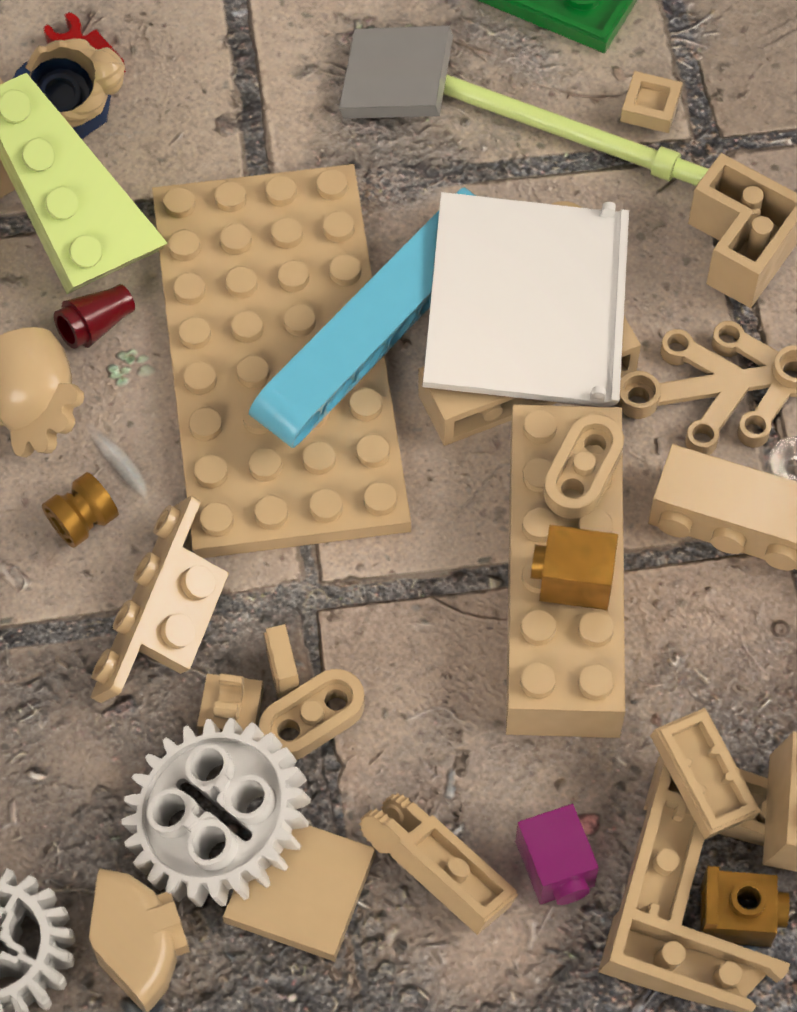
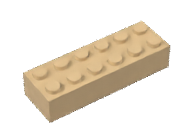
[506,404,625,738]

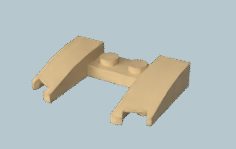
[598,756,790,1012]

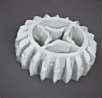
[0,868,76,1012]

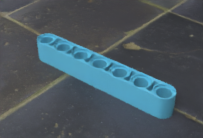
[249,187,476,448]

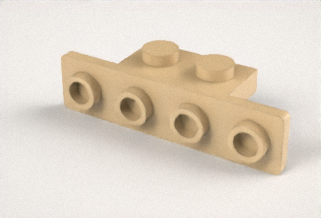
[91,496,229,703]

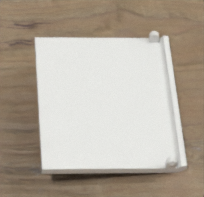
[422,192,629,407]

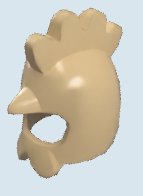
[0,327,84,458]

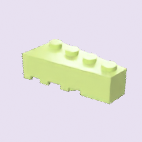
[0,73,167,294]

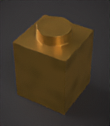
[531,525,619,611]

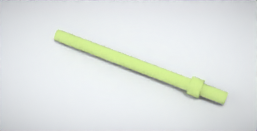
[443,75,709,186]

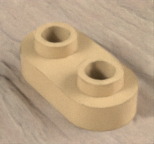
[544,414,624,519]
[259,669,365,760]

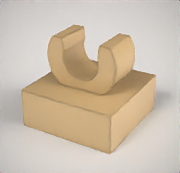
[197,673,264,735]

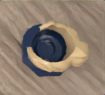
[13,38,125,139]

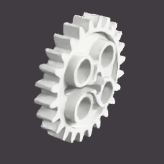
[121,718,311,907]

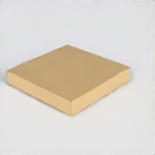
[223,825,376,962]

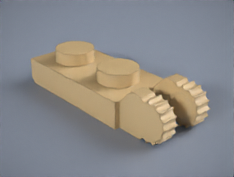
[359,793,518,935]

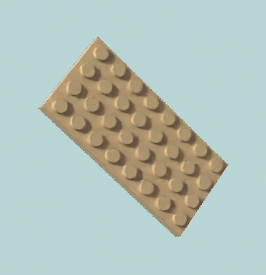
[152,164,411,558]

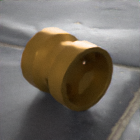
[41,472,119,548]

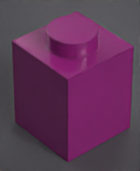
[515,803,599,905]

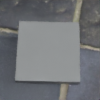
[339,25,453,119]

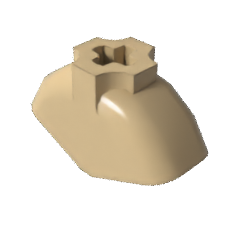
[89,868,190,1012]

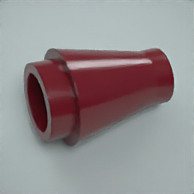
[54,284,135,349]

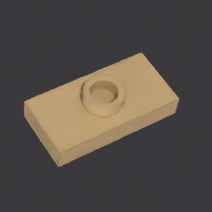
[650,708,761,840]

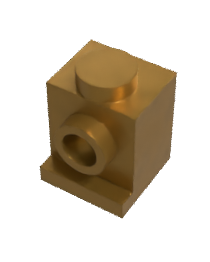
[700,866,790,947]

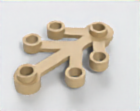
[617,321,797,455]

